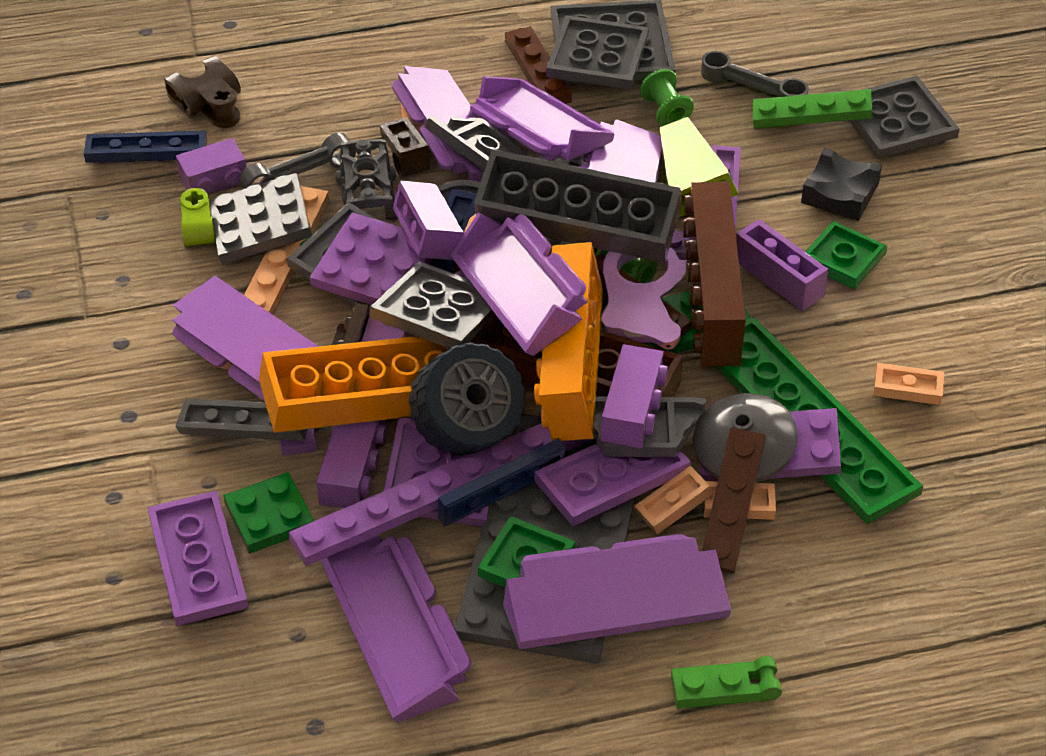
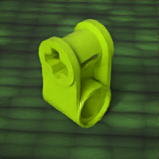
[180,188,216,247]

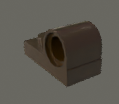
[379,117,430,177]

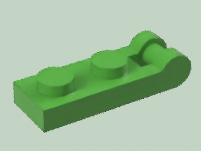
[671,656,782,709]

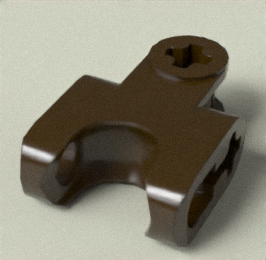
[164,56,241,128]

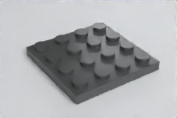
[550,0,676,85]

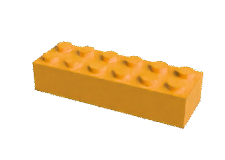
[534,242,603,441]
[259,336,448,433]

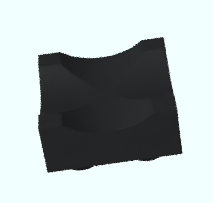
[801,148,882,221]

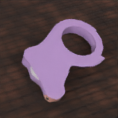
[601,248,687,349]

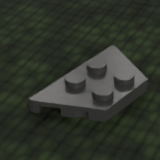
[424,116,528,172]
[593,396,706,457]

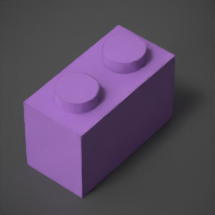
[176,138,246,195]

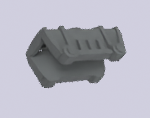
[336,139,398,219]

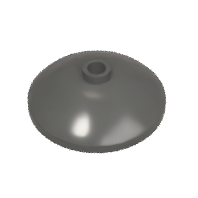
[693,393,798,482]

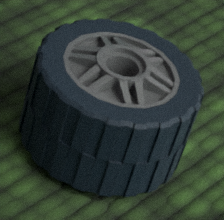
[409,343,526,456]

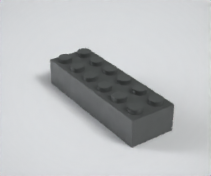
[474,149,681,263]

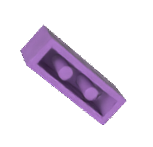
[393,181,464,260]
[736,219,828,311]
[601,344,668,448]

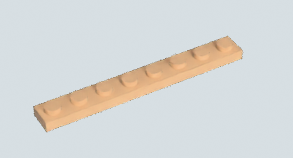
[213,186,329,370]

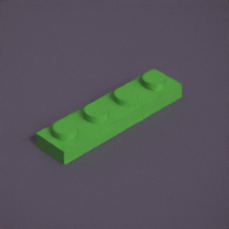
[753,89,873,128]

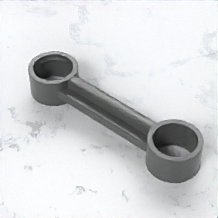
[701,51,809,97]
[240,133,356,189]

